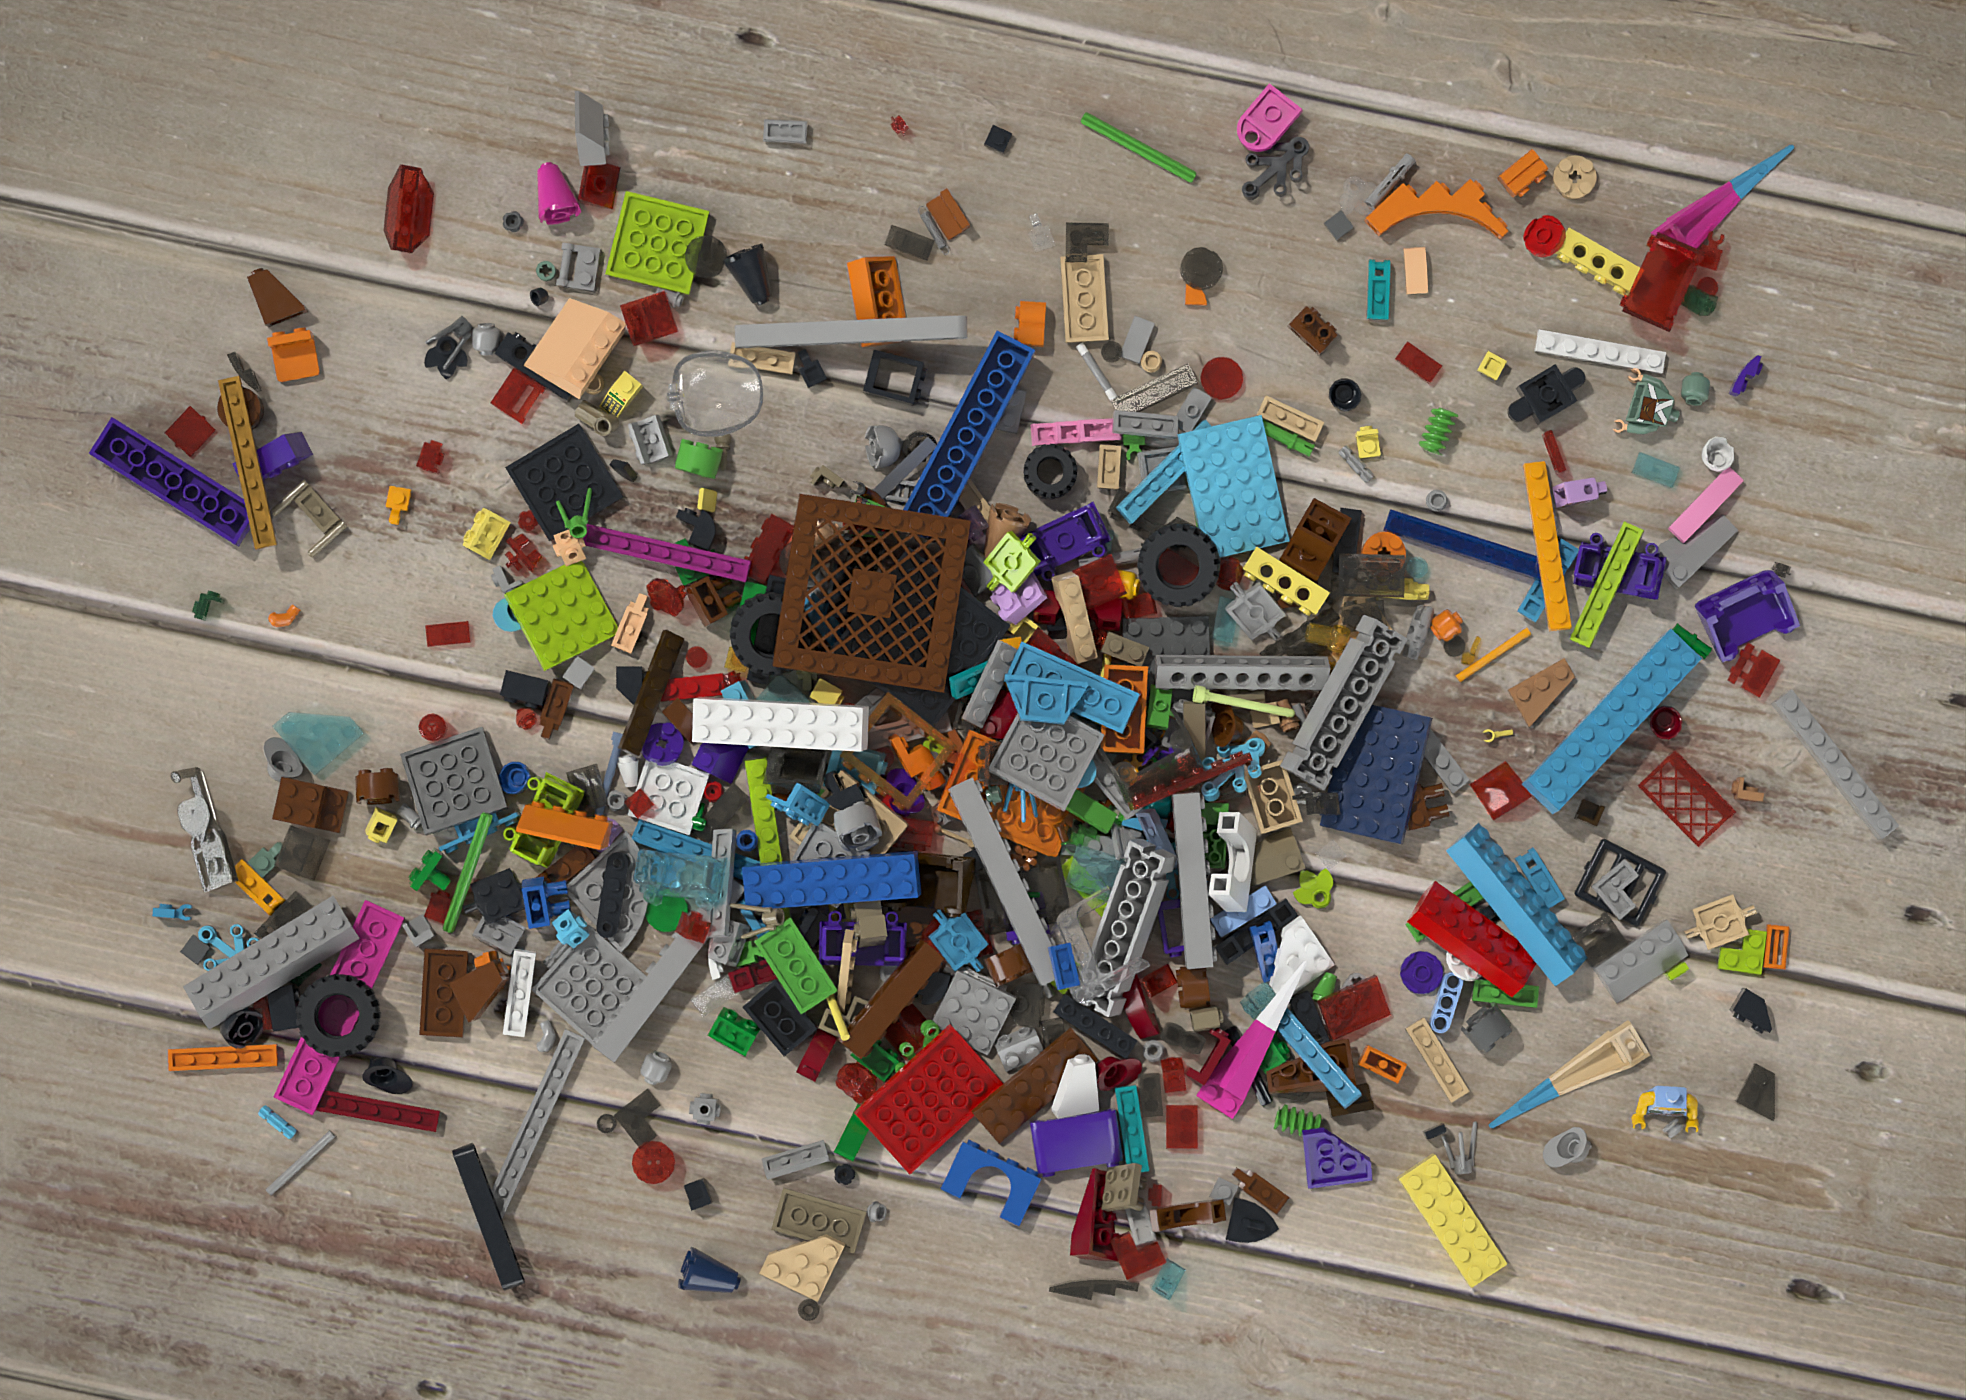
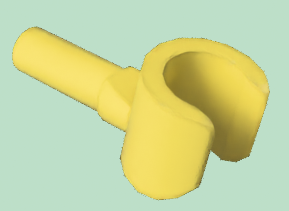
[1483,729,1513,742]

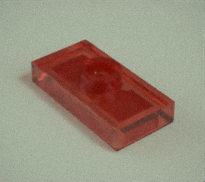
[1395,341,1442,384]
[425,621,471,647]

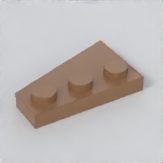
[1507,658,1575,728]

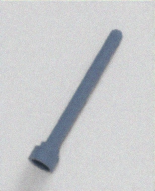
[593,731,623,817]

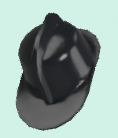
[362,1057,413,1094]

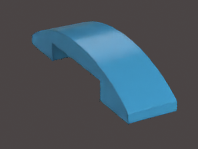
[1517,538,1579,622]

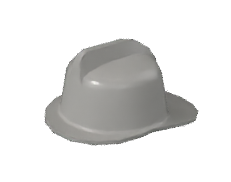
[263,737,303,782]
[1543,1127,1592,1168]

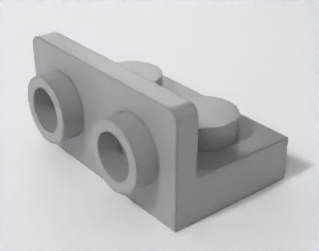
[708,920,750,967]

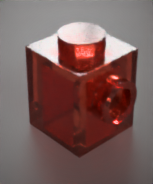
[675,910,711,944]

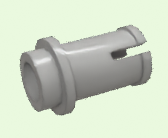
[655,287,684,308]
[396,803,422,830]

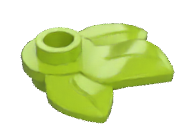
[1293,868,1333,908]

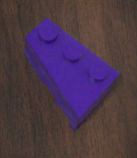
[232,432,313,483]

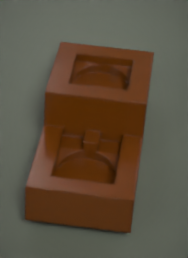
[662,698,694,744]

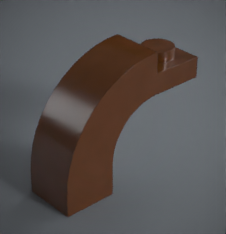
[1150,1199,1226,1232]

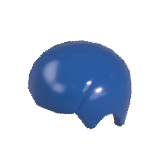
[498,762,531,794]

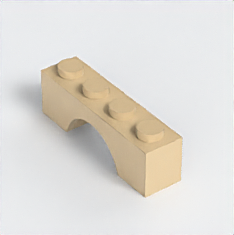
[1051,572,1098,664]

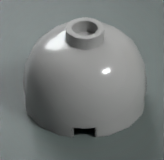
[865,425,903,469]

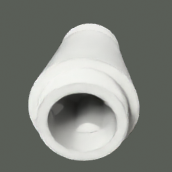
[617,755,638,787]

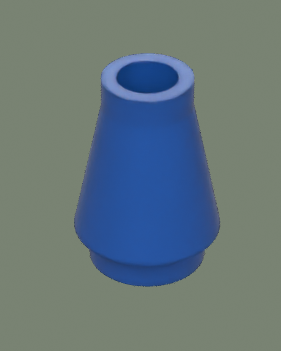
[736,830,758,851]

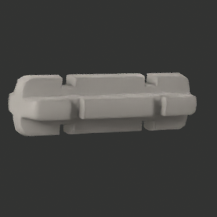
[1339,445,1374,482]
[543,941,570,969]

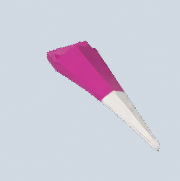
[1196,961,1307,1119]

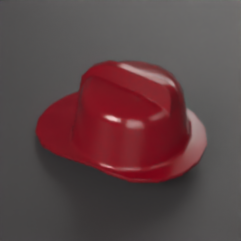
[1095,1056,1142,1091]

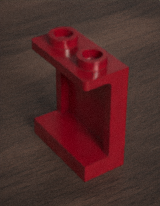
[1184,1028,1231,1086]

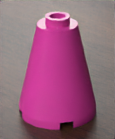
[537,162,581,225]

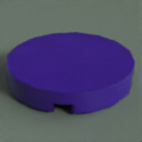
[1400,951,1443,994]

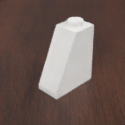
[1052,1054,1099,1119]

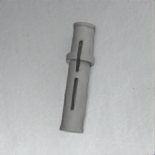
[1364,153,1416,210]
[1078,548,1141,573]

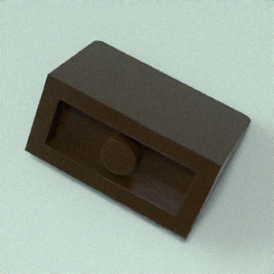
[1326,1083,1374,1117]

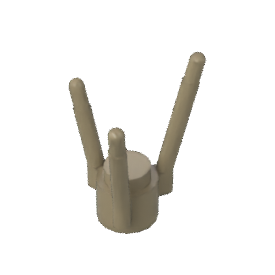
[730,903,785,939]

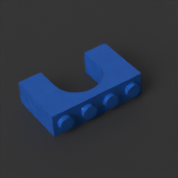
[941,1139,1041,1226]

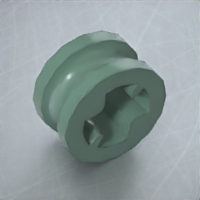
[536,261,556,281]

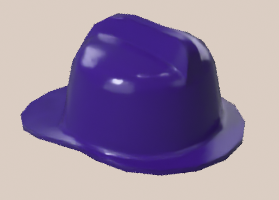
[886,768,925,817]

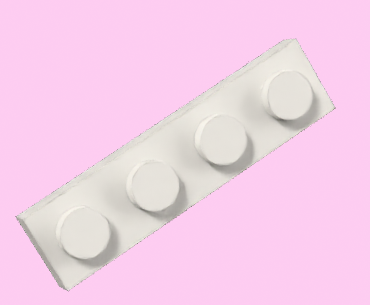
[503,949,536,1037]

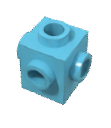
[552,909,590,949]

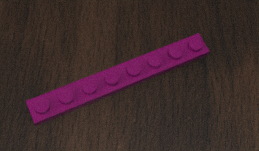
[583,524,752,582]

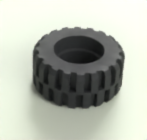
[1137,523,1220,607]
[730,592,813,676]
[296,974,381,1057]

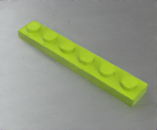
[1570,521,1644,649]

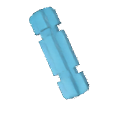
[258,1106,297,1139]

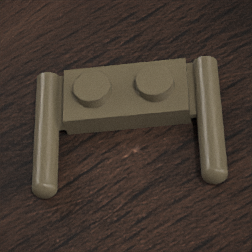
[270,480,347,557]

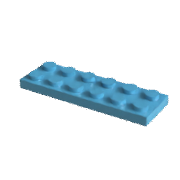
[1004,641,1141,734]

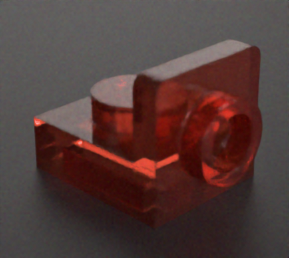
[424,890,452,924]

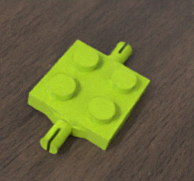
[983,531,1041,593]

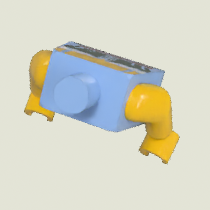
[1631,1086,1699,1133]

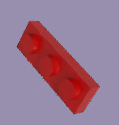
[661,673,725,702]

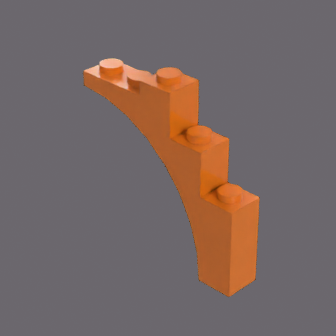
[1364,179,1508,239]

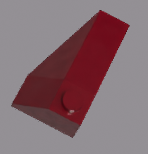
[980,689,1018,739]
[1070,1168,1120,1262]

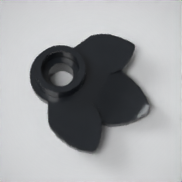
[424,336,468,379]

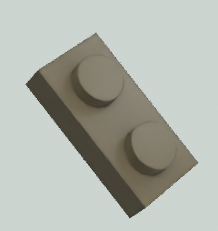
[1101,632,1149,666]

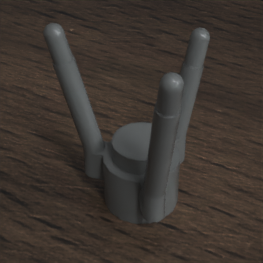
[426,316,473,369]

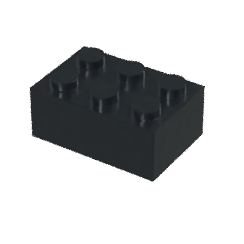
[742,979,818,1057]

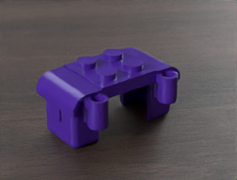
[1020,501,1112,581]
[1573,533,1667,600]
[819,911,907,966]

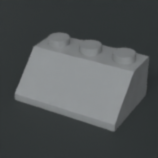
[575,91,610,166]

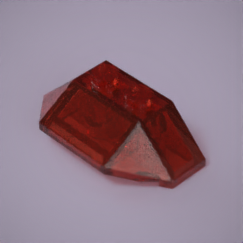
[383,164,434,254]

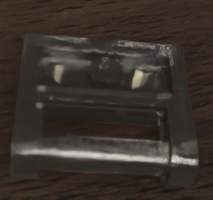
[1571,911,1628,968]

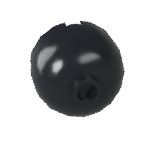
[220,1006,264,1048]

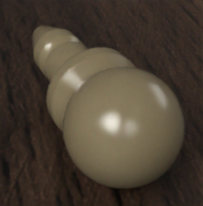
[714,430,731,471]

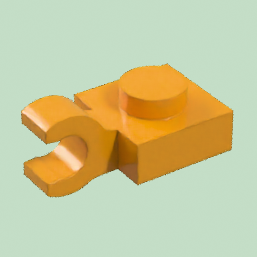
[386,486,412,525]

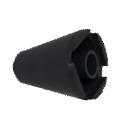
[723,243,772,306]

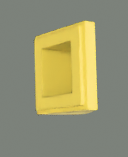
[697,488,717,512]

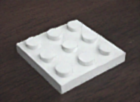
[628,760,710,835]

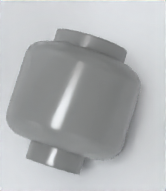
[472,323,501,355]
[640,1051,672,1085]

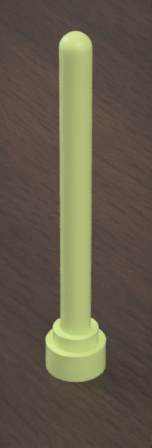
[1193,685,1295,718]

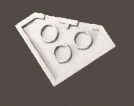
[1269,915,1335,996]

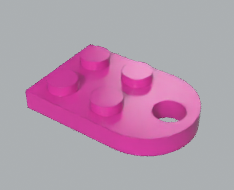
[1237,83,1303,152]

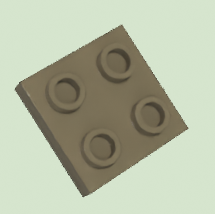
[1102,1163,1147,1212]

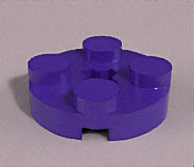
[641,722,684,766]

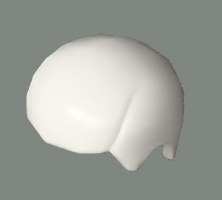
[1702,436,1734,472]

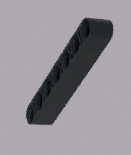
[452,1142,525,1291]

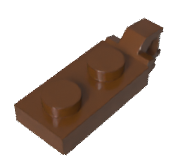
[539,678,574,740]
[1232,1167,1290,1215]

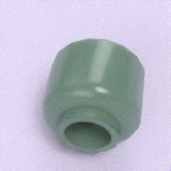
[1681,372,1710,406]

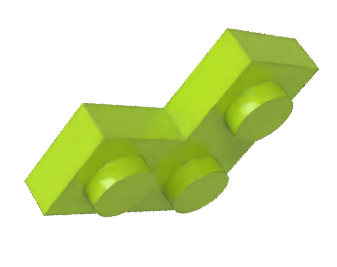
[1717,929,1767,974]

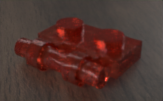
[1727,643,1780,698]

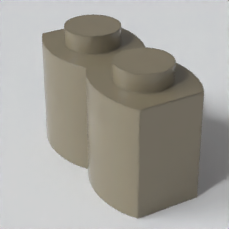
[1190,1005,1224,1032]

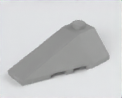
[1651,515,1738,589]

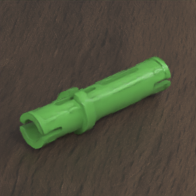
[1263,420,1315,457]

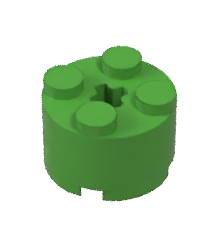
[675,439,723,479]

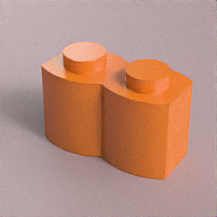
[1014,301,1046,347]

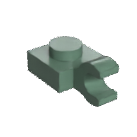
[248,842,286,878]

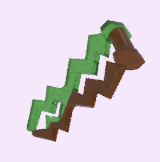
[1053,798,1124,847]

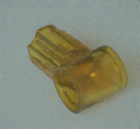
[1305,622,1351,653]

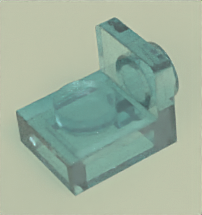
[1240,982,1276,1019]

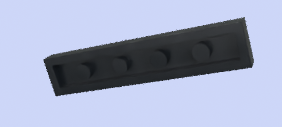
[746,574,786,685]

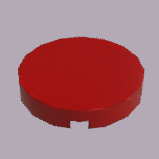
[1523,215,1566,258]

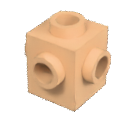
[553,530,586,566]

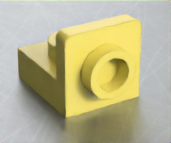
[1355,426,1381,459]

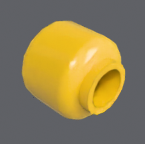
[1107,570,1140,600]

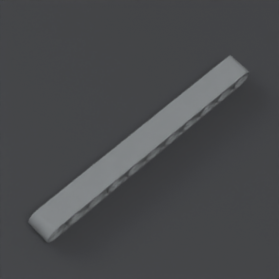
[735,316,967,348]

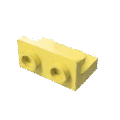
[463,508,511,560]

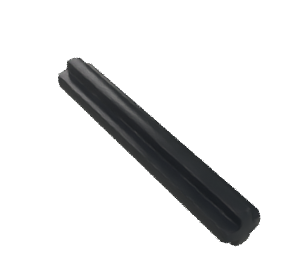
[1225,1026,1272,1106]

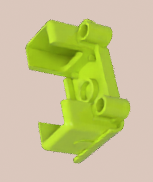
[503,772,585,868]

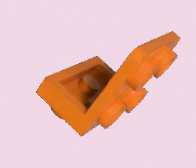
[267,327,320,382]

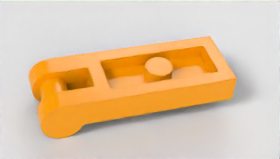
[227,859,286,916]

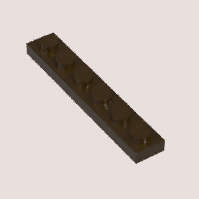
[618,629,685,757]

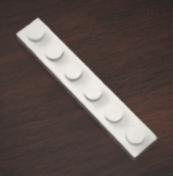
[1534,330,1666,374]

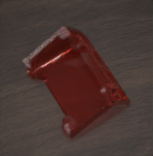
[1619,232,1705,332]

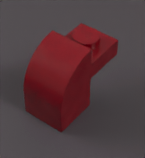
[796,1028,837,1082]

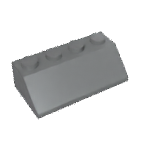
[1592,920,1688,1004]

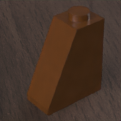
[247,268,308,327]
[449,959,509,1023]

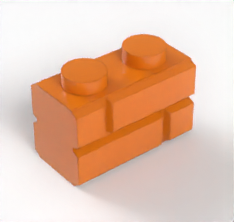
[1497,149,1548,198]
[1357,1045,1407,1083]

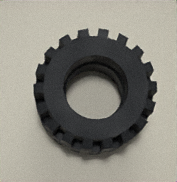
[1023,443,1078,500]

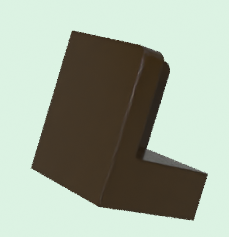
[1574,799,1605,827]

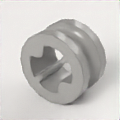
[1663,1118,1684,1138]

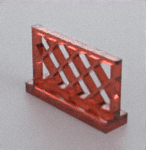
[1637,749,1736,847]

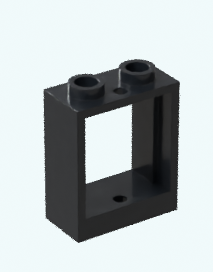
[863,350,927,406]

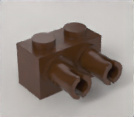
[1288,306,1338,356]
[684,576,741,627]
[1407,783,1450,831]

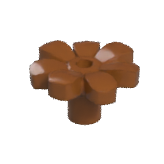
[1010,845,1038,871]

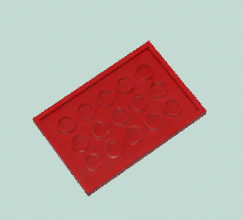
[854,1024,1003,1175]

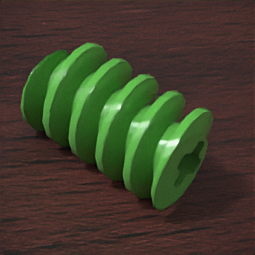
[1418,408,1459,455]
[1273,1104,1321,1137]

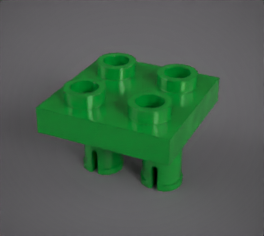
[408,848,451,891]

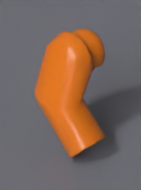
[268,604,301,627]

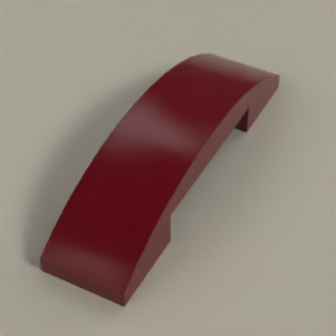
[728,945,812,993]
[1122,966,1160,1039]

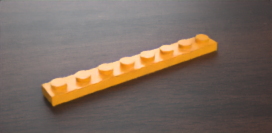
[1523,461,1572,632]

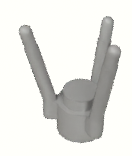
[1442,1121,1477,1174]

